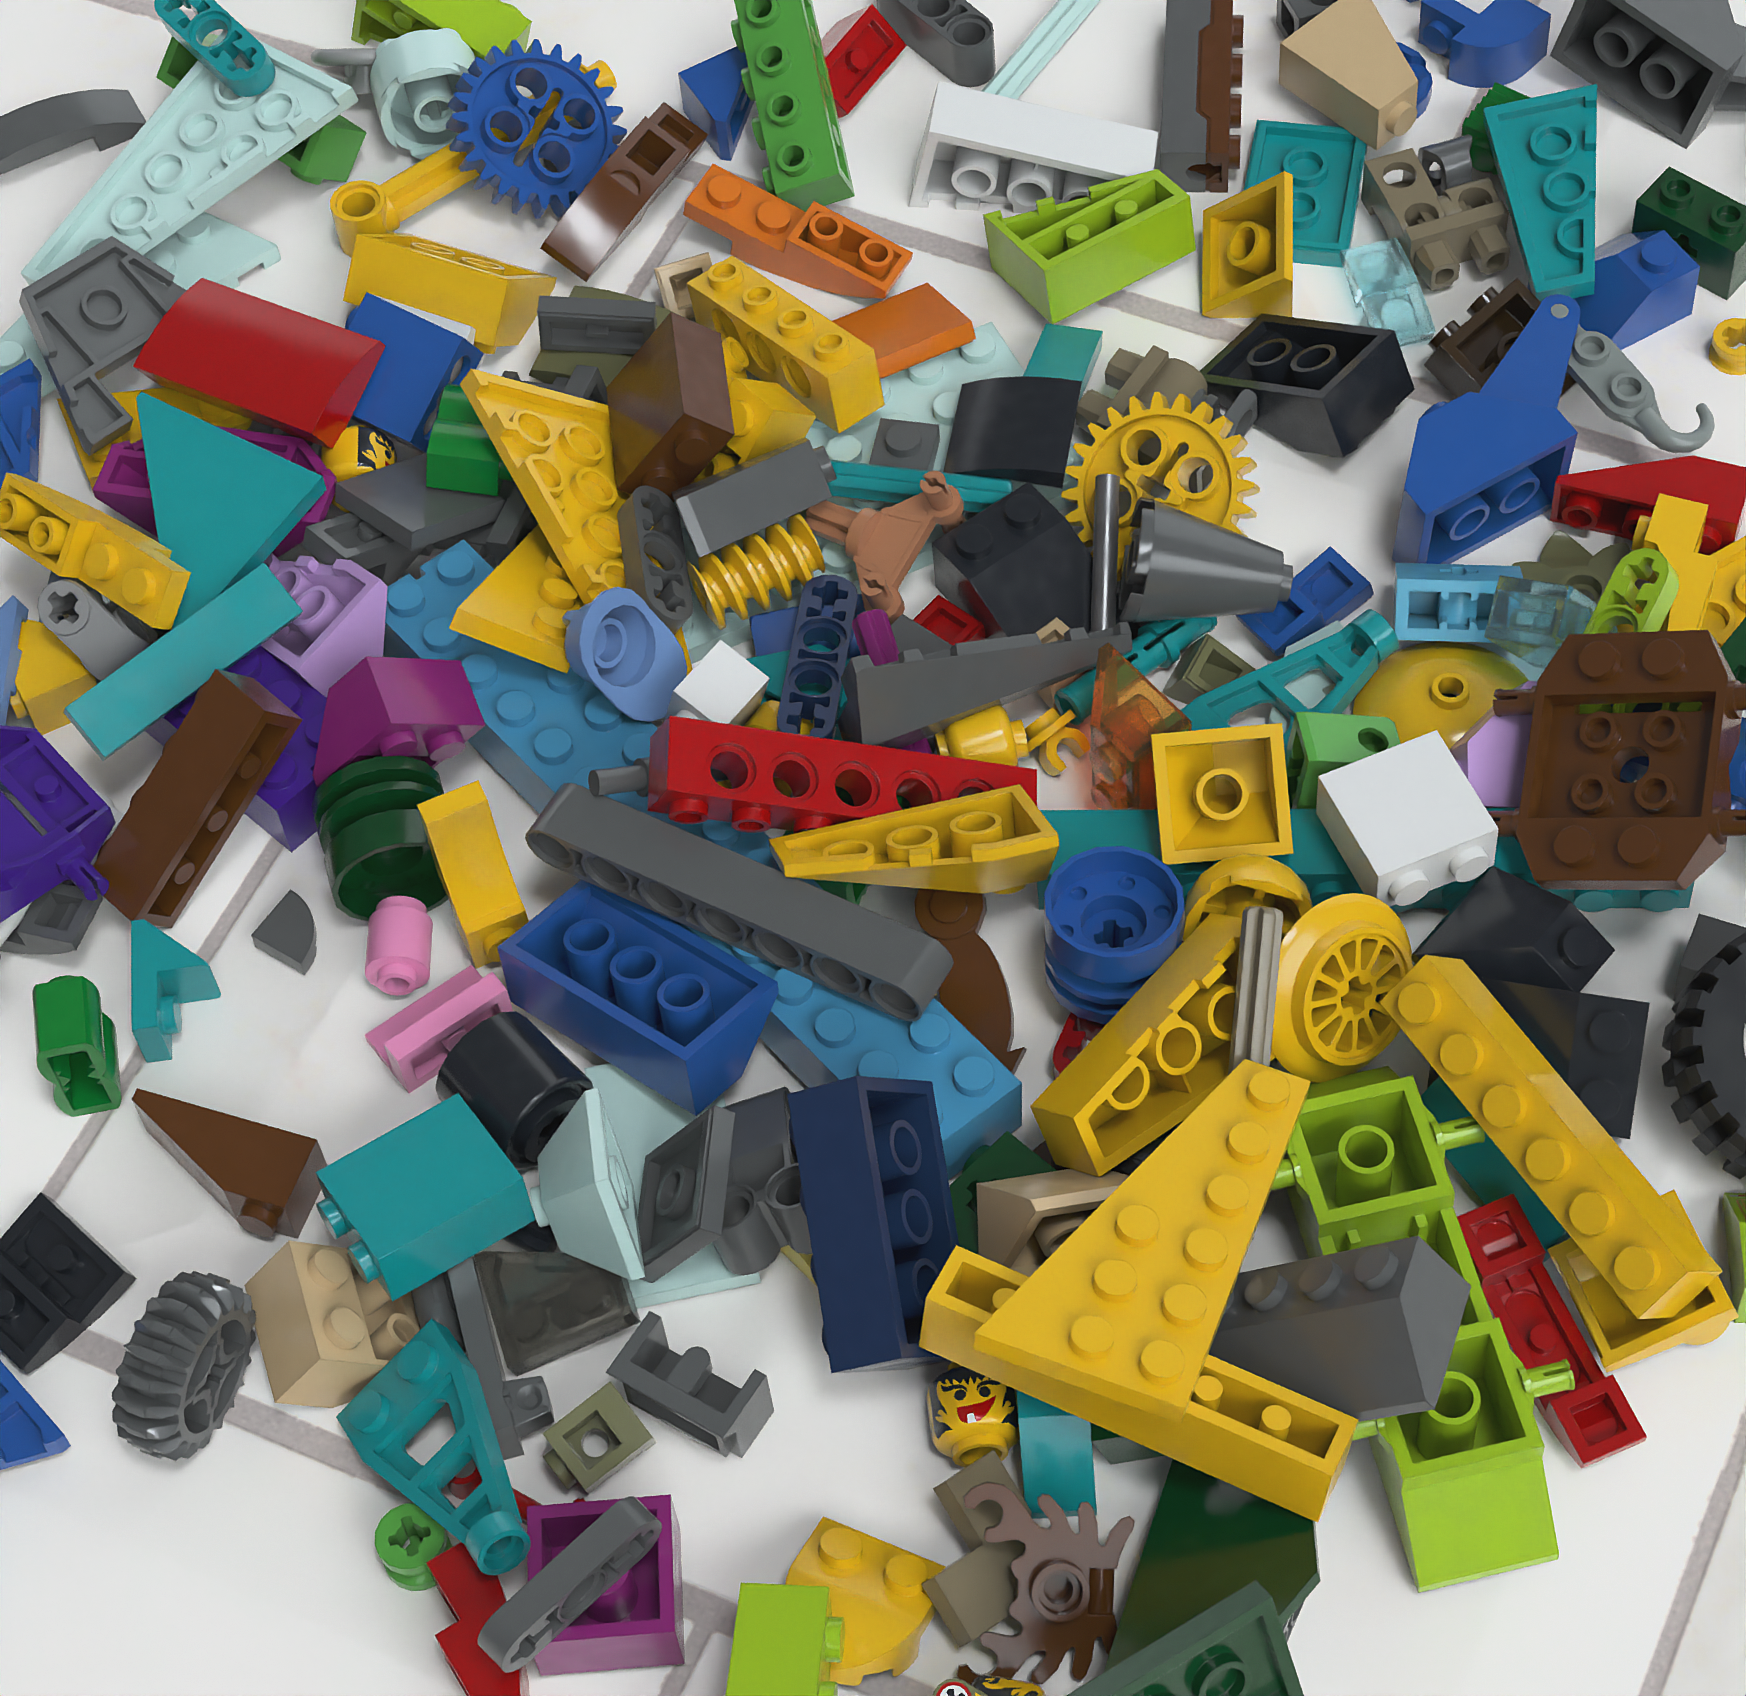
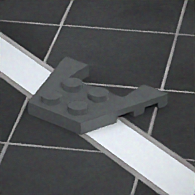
[19,236,187,456]

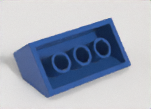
[497,879,779,1116]

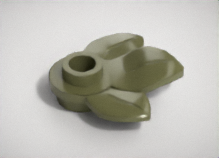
[1512,530,1631,628]

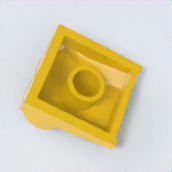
[1547,1189,1739,1373]

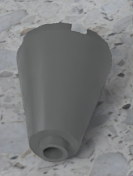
[1118,497,1293,623]

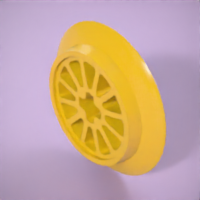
[1271,893,1413,1083]

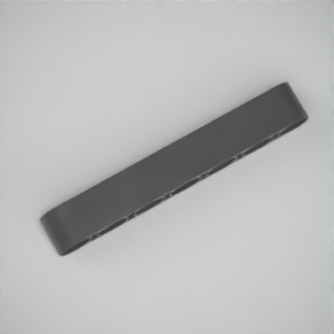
[525,783,954,1021]

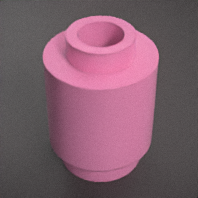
[365,896,433,996]

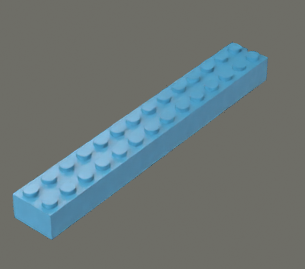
[383,539,1022,1180]

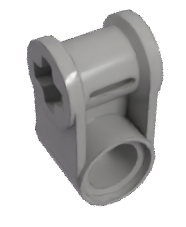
[37,578,160,681]

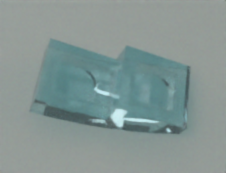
[1339,238,1436,347]

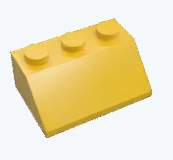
[343,233,557,354]

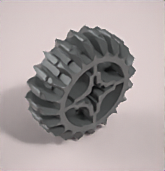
[112,1271,256,1461]

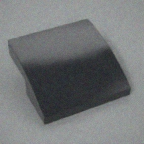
[943,376,1082,489]
[0,1192,137,1374]

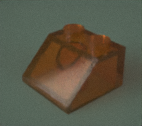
[1089,642,1192,810]

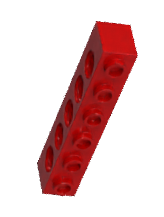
[647,715,1037,834]

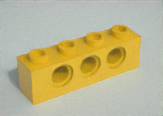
[687,256,885,434]

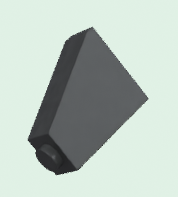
[671,437,837,557]

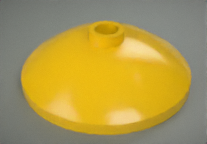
[1353,641,1529,749]

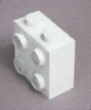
[1316,730,1499,907]

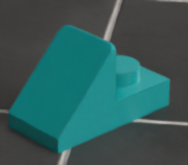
[131,919,221,1063]

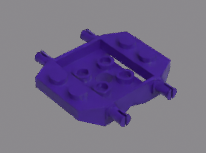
[0,725,116,958]

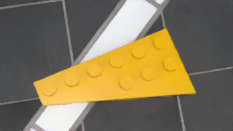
[460,368,693,675]
[972,1059,1311,1424]

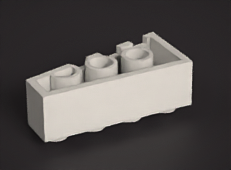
[909,81,1159,213]

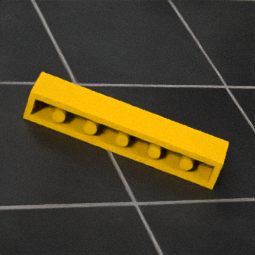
[1380,955,1723,1319]
[919,1245,1359,1523]

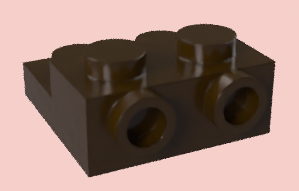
[1424,278,1578,400]

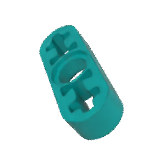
[154,0,275,97]

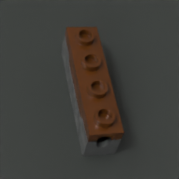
[1160,0,1244,193]

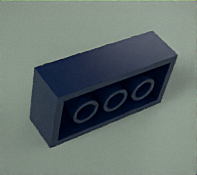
[787,1076,960,1373]

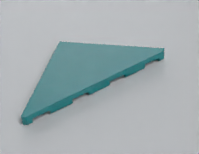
[136,392,327,629]

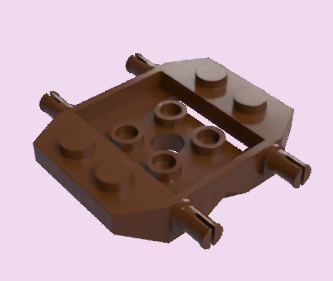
[1488,630,1746,890]

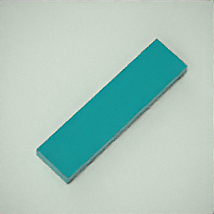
[63,563,303,761]

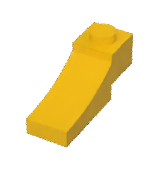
[1631,493,1719,631]
[417,780,529,969]

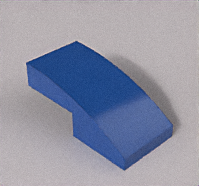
[1236,546,1374,656]

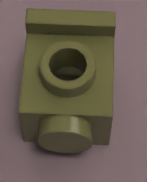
[542,1381,657,1493]

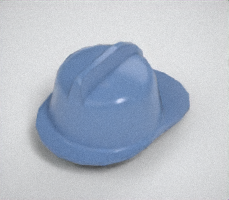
[561,587,687,722]

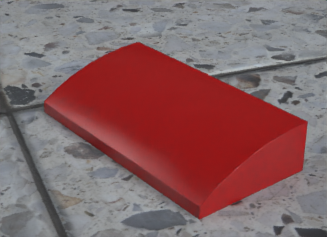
[133,278,386,449]

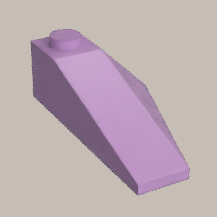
[261,553,388,698]

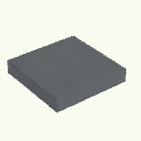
[335,453,506,551]
[638,1105,735,1283]

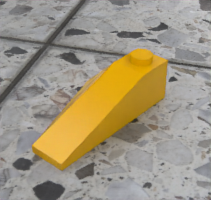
[768,784,1059,894]

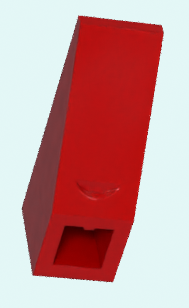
[1550,455,1746,556]

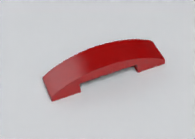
[1457,1193,1647,1469]

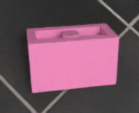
[365,965,513,1093]

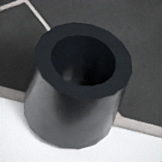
[435,1011,594,1170]

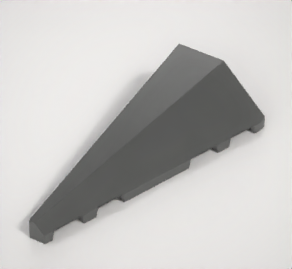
[837,621,1132,749]

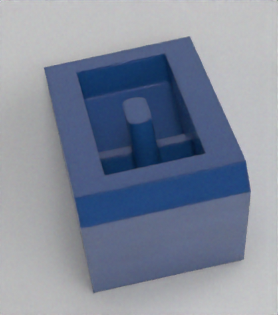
[678,46,754,161]

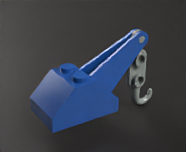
[1392,294,1715,564]

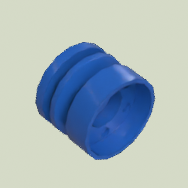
[1044,846,1185,1024]

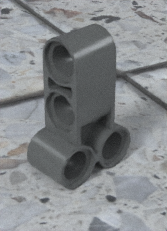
[712,1086,812,1276]

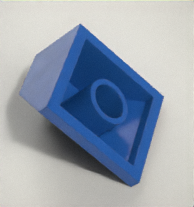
[1527,230,1700,350]

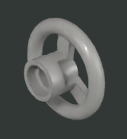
[311,48,376,94]

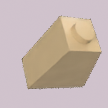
[1279,0,1418,151]

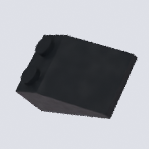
[1200,313,1415,458]
[932,482,1140,640]
[1427,977,1650,1139]

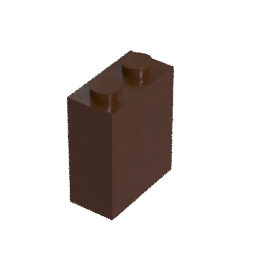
[606,312,735,502]

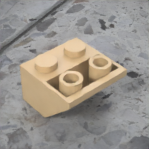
[244,1241,420,1408]

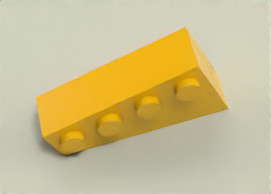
[1030,913,1276,1177]

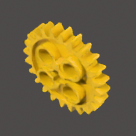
[1061,392,1260,582]

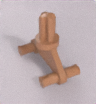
[805,470,966,625]

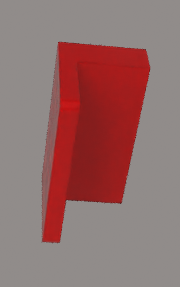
[821,4,907,119]

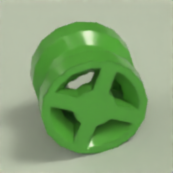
[375,1503,453,1591]

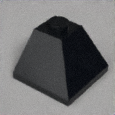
[1411,866,1615,992]

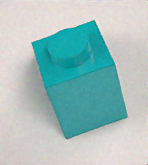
[1017,1390,1097,1519]

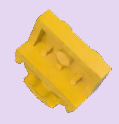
[785,1516,946,1686]

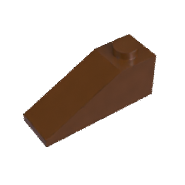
[132,1088,328,1239]

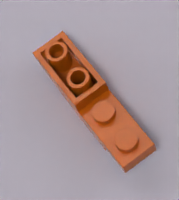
[683,164,913,299]

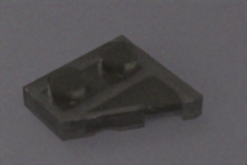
[474,1251,641,1377]

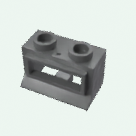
[605,1311,774,1458]

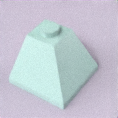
[530,1087,645,1280]

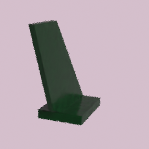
[1066,1459,1321,1696]

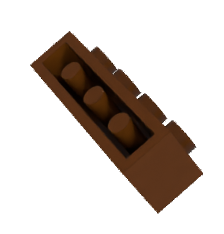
[93,669,303,928]

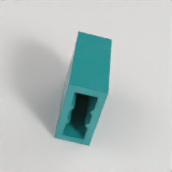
[315,1093,536,1302]

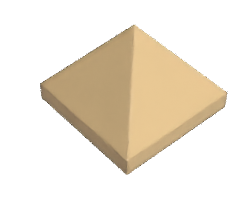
[653,252,712,319]

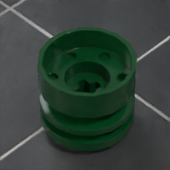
[311,756,449,922]

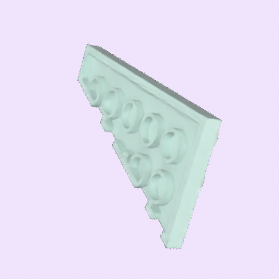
[20,30,359,285]

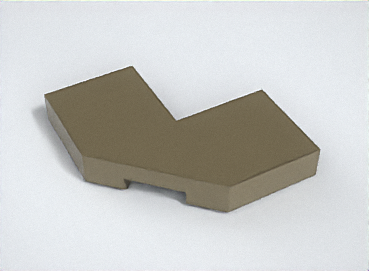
[921,1450,1032,1647]

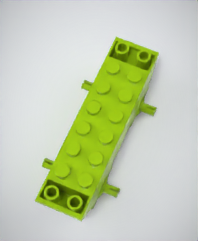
[1271,1066,1575,1593]

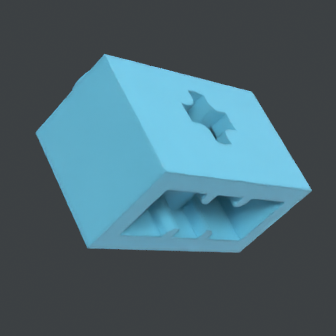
[1393,563,1524,644]

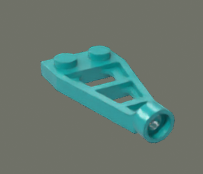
[1151,609,1399,754]
[336,1318,531,1575]

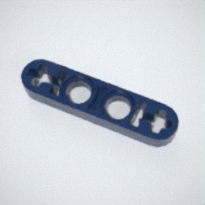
[776,575,858,739]

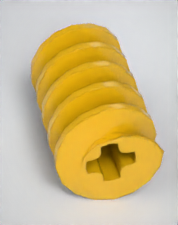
[686,514,825,630]

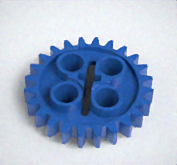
[446,39,627,219]

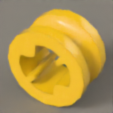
[1709,318,1746,375]

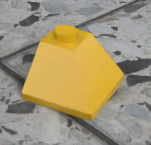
[1150,723,1294,865]

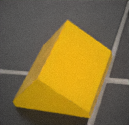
[1202,171,1293,318]

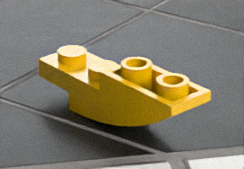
[0,472,191,630]

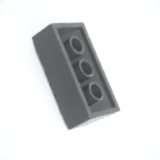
[1208,1236,1471,1422]

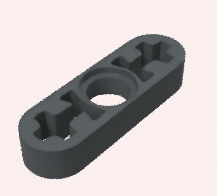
[617,486,693,635]
[478,1496,662,1673]

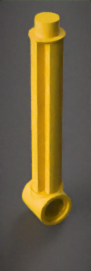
[330,60,617,258]

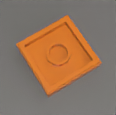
[832,282,976,379]

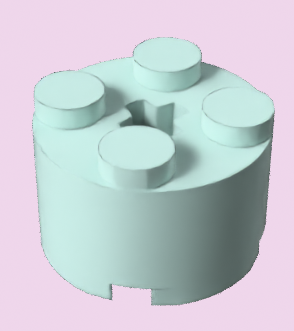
[370,28,476,160]

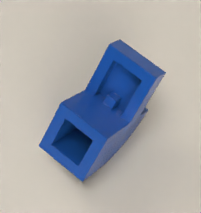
[1418,0,1551,88]

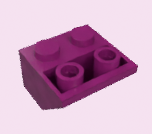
[312,656,486,787]

